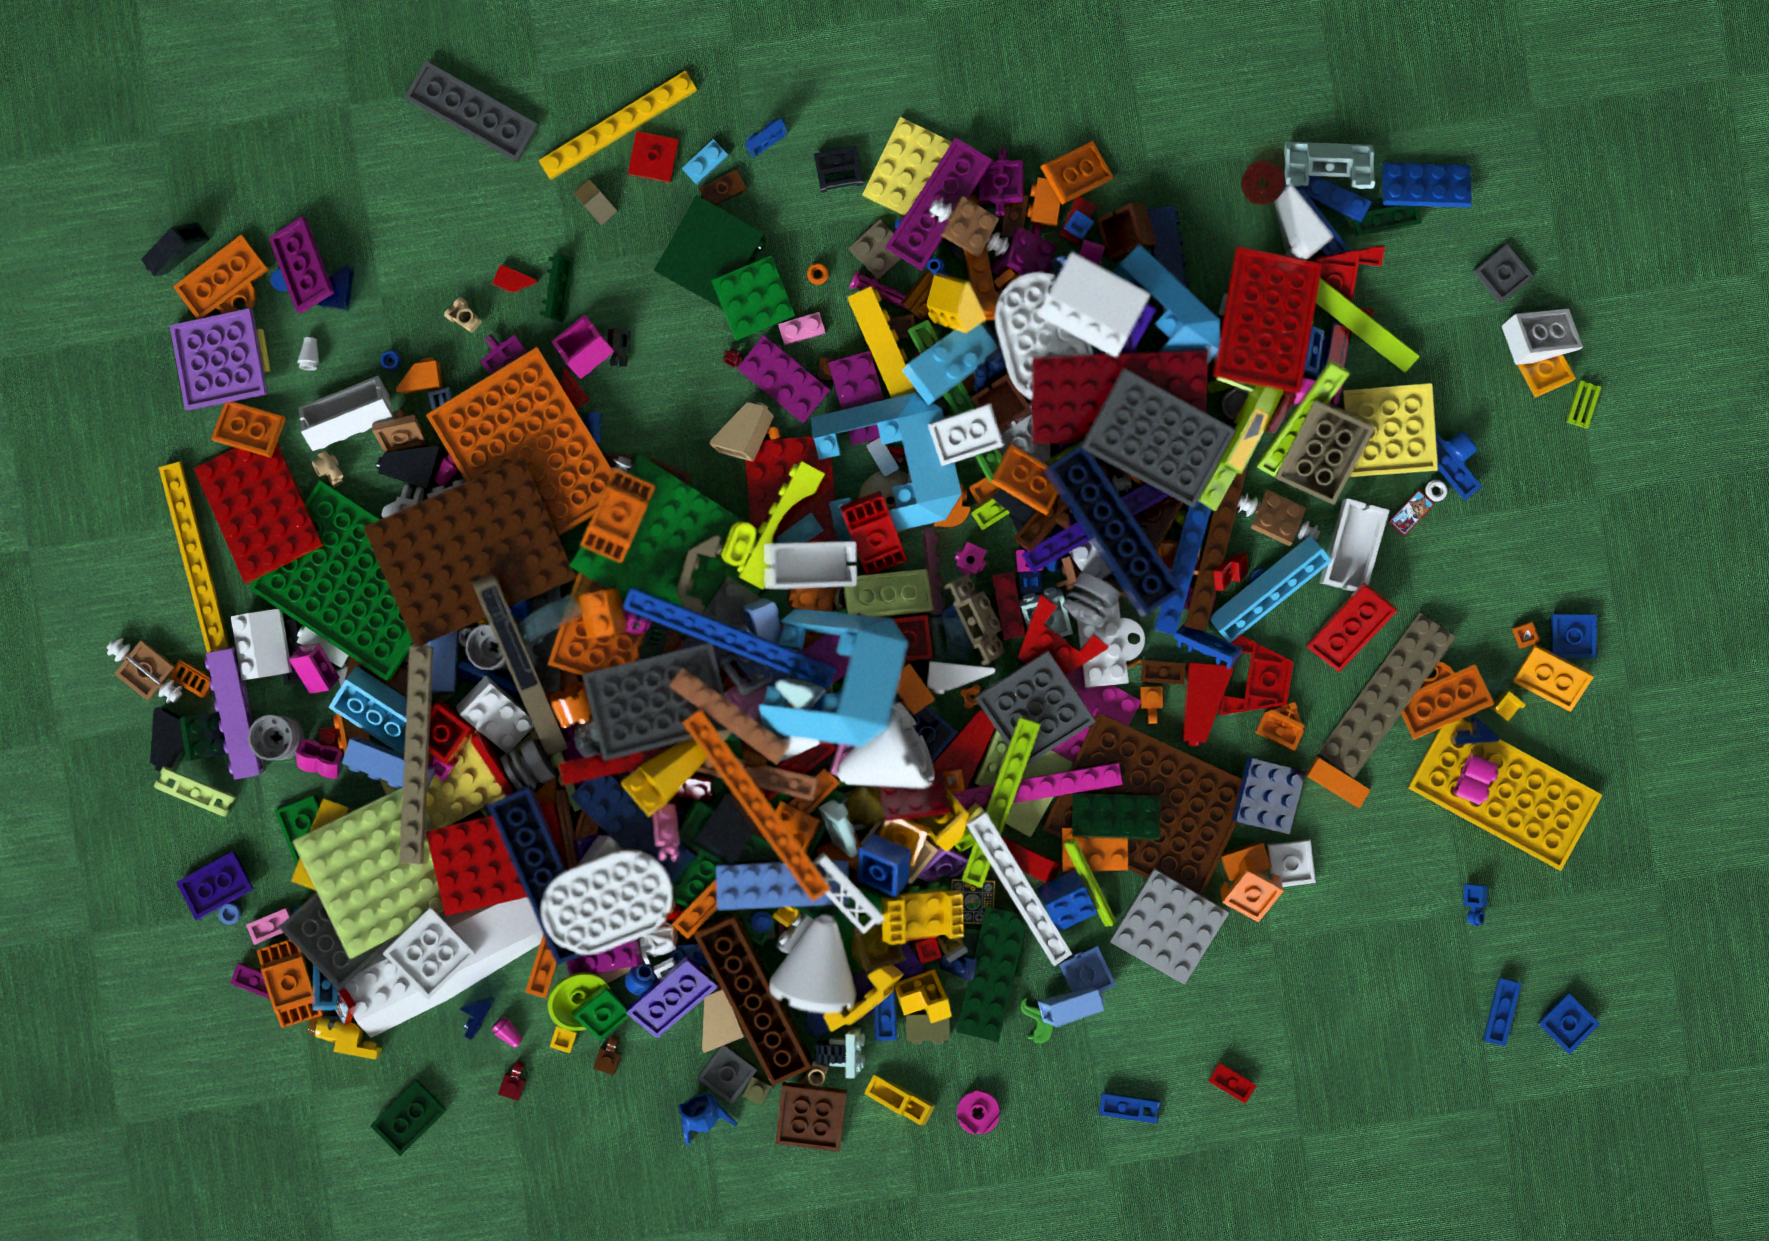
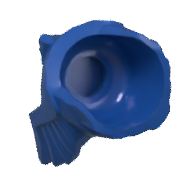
[679,1093,738,1146]

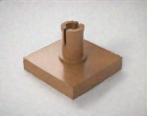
[372,410,427,453]

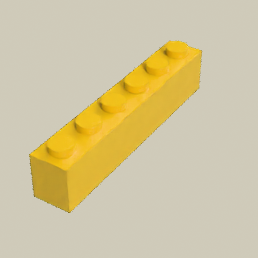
[847,287,920,398]

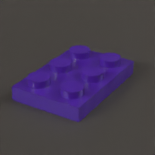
[176,851,254,920]

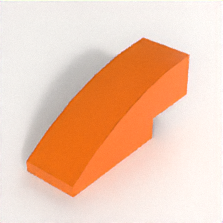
[1305,757,1370,808]

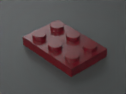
[878,772,950,822]

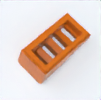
[169,659,212,699]

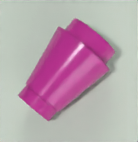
[434,454,460,486]
[491,1016,523,1048]

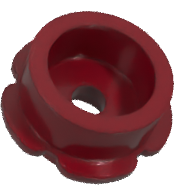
[722,348,743,368]

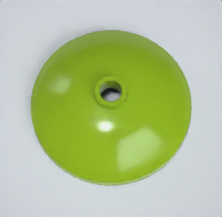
[547,972,610,1031]

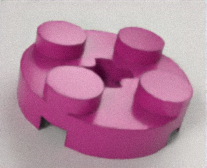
[957,1089,1000,1134]

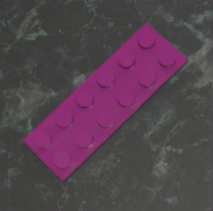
[885,137,992,271]

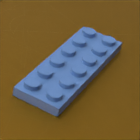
[716,859,849,910]

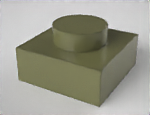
[743,1076,772,1106]

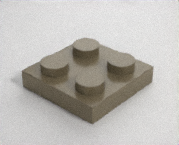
[848,219,902,280]

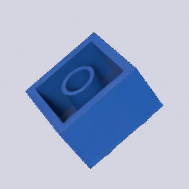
[858,834,911,897]
[1037,870,1097,932]

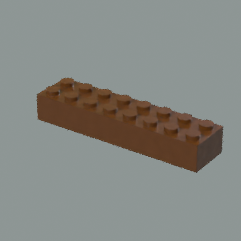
[694,910,813,1086]

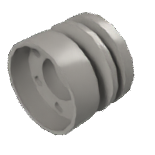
[1062,572,1120,628]
[466,625,508,670]
[248,715,304,761]
[501,738,556,790]

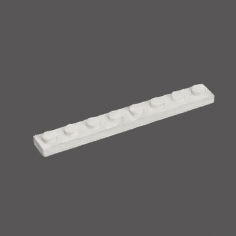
[966,811,1072,966]

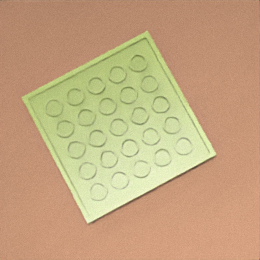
[293,787,444,959]

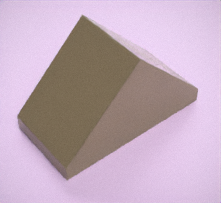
[573,179,618,226]

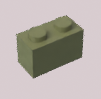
[906,1011,950,1045]

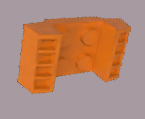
[581,468,655,563]
[257,940,325,1028]

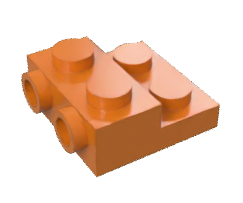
[787,586,838,612]

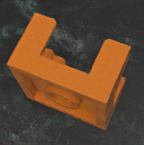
[1220,858,1284,922]

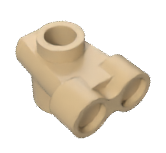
[444,297,482,333]
[312,451,343,487]
[799,1061,828,1087]

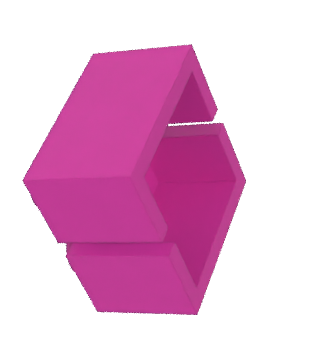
[552,315,614,379]

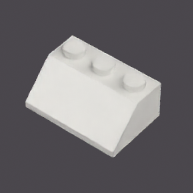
[231,609,292,681]

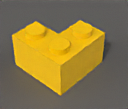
[894,969,952,1023]

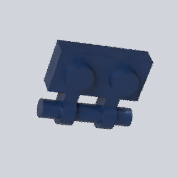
[974,347,1007,394]

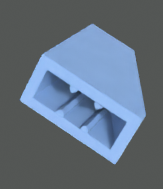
[1037,988,1104,1027]

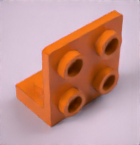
[763,802,823,854]

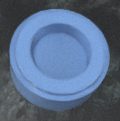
[219,902,242,925]

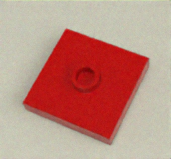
[628,131,679,183]

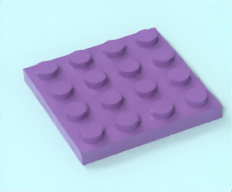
[170,308,268,411]

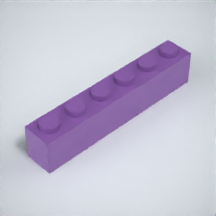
[205,646,265,780]

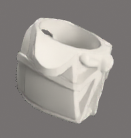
[640,921,678,964]

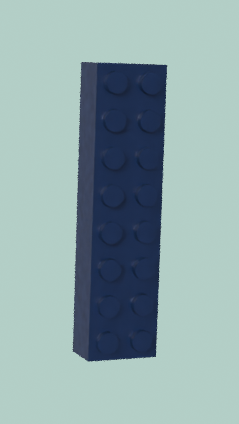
[1044,446,1182,616]
[488,784,584,965]

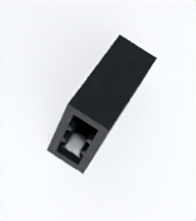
[141,223,210,276]
[376,446,444,489]
[150,706,185,772]

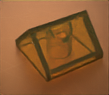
[851,922,906,972]

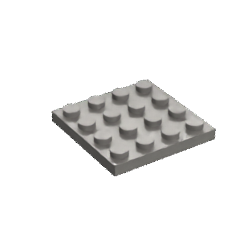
[1110,868,1229,985]

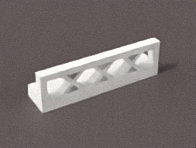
[812,852,885,934]

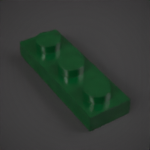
[1353,205,1422,237]

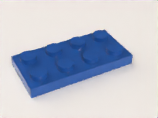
[1382,162,1472,208]

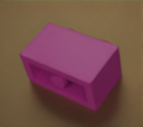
[289,643,340,694]

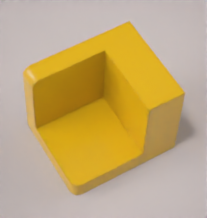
[1490,691,1526,721]

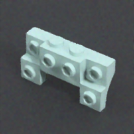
[1284,142,1375,189]

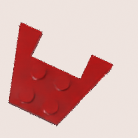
[1315,245,1385,318]
[1018,594,1109,675]
[1218,635,1293,715]

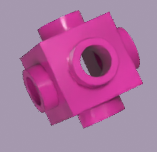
[954,542,987,577]

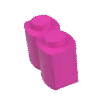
[296,739,343,779]
[1453,754,1498,805]

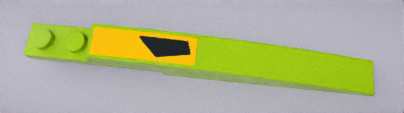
[1198,321,1314,511]

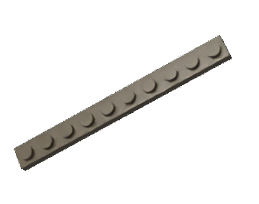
[399,645,434,865]

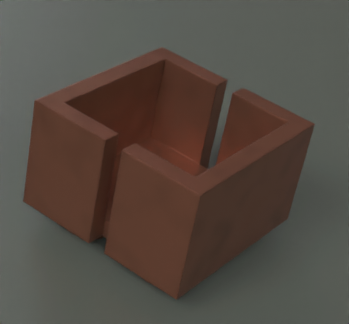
[1097,203,1157,261]
[971,374,1032,434]

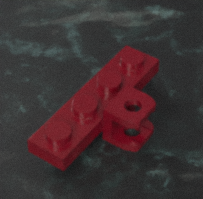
[628,769,714,815]

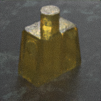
[845,785,884,827]

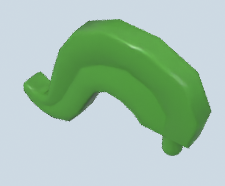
[1020,997,1053,1044]

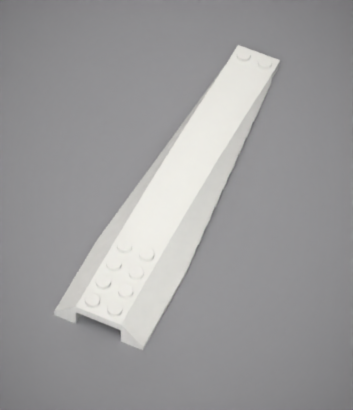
[342,897,543,1038]

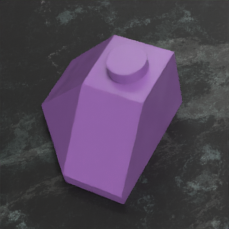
[918,837,969,883]

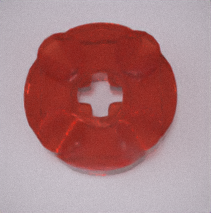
[1241,161,1285,206]

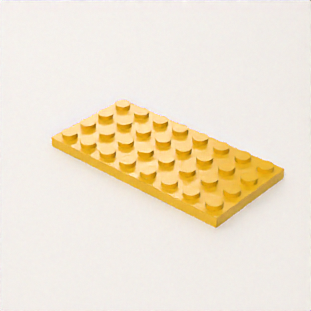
[1407,719,1603,871]

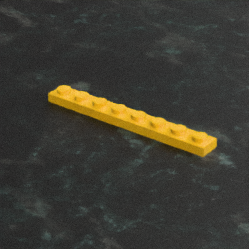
[539,70,697,180]

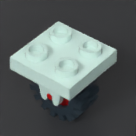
[815,1027,865,1078]

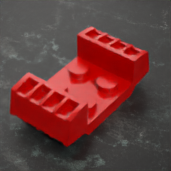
[840,490,907,575]

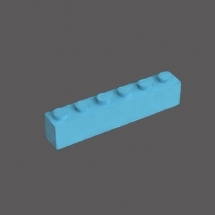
[1209,535,1332,643]

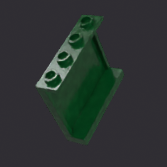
[654,195,766,311]

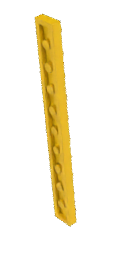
[158,462,230,653]

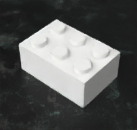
[456,675,534,754]

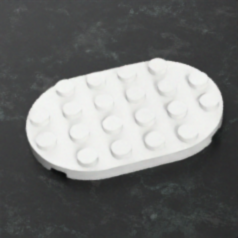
[995,272,1093,400]
[542,850,673,954]

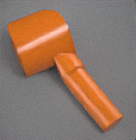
[766,427,782,440]

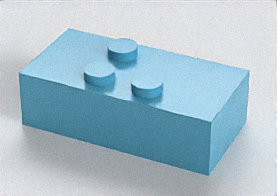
[902,323,999,405]
[328,666,407,754]

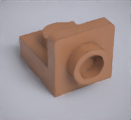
[1057,556,1080,591]

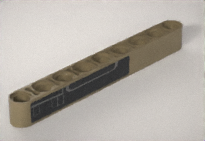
[472,573,568,757]

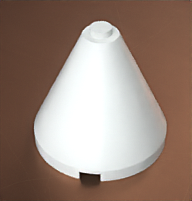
[837,703,934,788]
[769,915,857,1013]

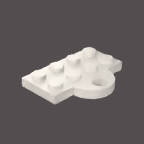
[1077,599,1145,688]

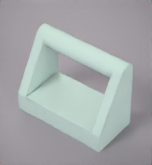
[776,677,827,710]

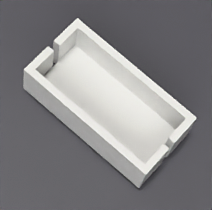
[299,375,393,451]
[1319,499,1389,592]
[764,542,857,589]

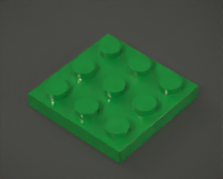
[711,255,795,341]

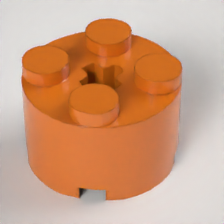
[549,681,592,728]

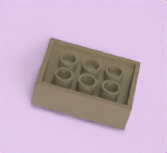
[1275,400,1375,505]

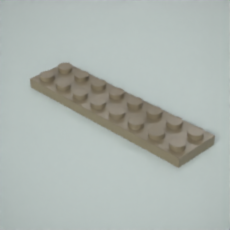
[1318,613,1456,778]

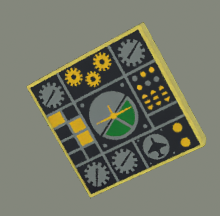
[951,879,995,924]

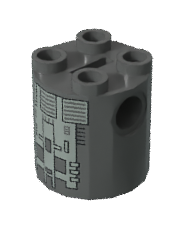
[574,716,602,758]

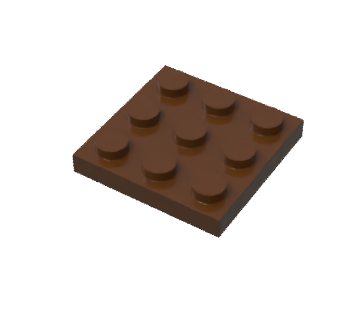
[775,1082,847,1152]

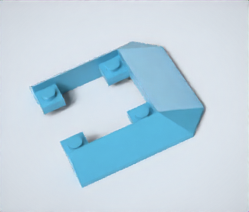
[811,392,962,542]
[759,608,908,747]

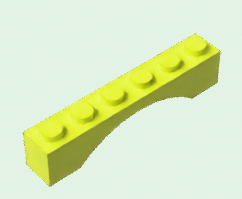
[737,461,825,589]

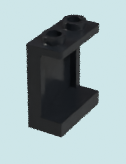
[694,793,758,863]

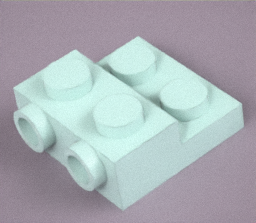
[1019,587,1073,637]
[818,799,858,857]

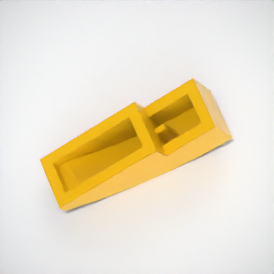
[864,1074,935,1126]

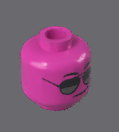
[622,609,651,635]

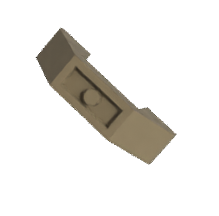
[675,535,723,614]

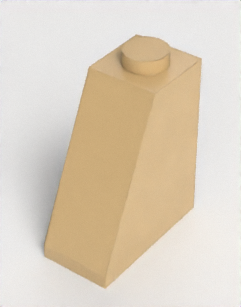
[709,402,774,462]
[702,985,745,1053]

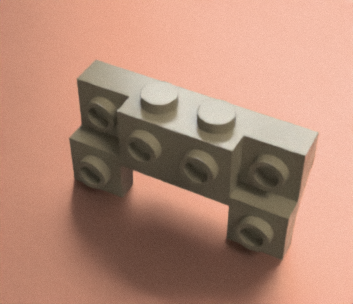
[945,574,1005,665]

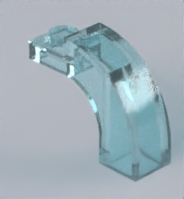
[516,594,582,649]

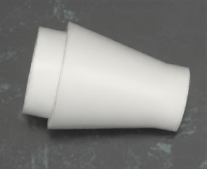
[297,337,319,370]

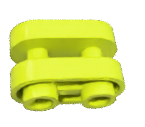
[721,522,756,566]

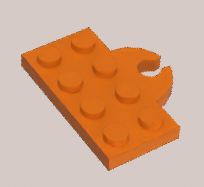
[173,235,269,319]
[1401,662,1494,740]

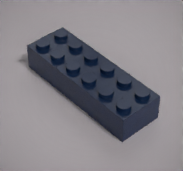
[571,774,699,885]

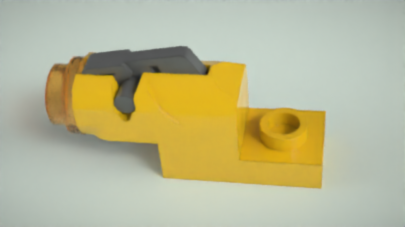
[307,1015,382,1059]

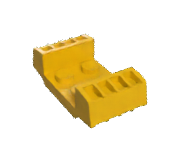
[881,890,964,944]
[823,963,904,1032]

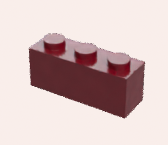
[991,572,1025,640]

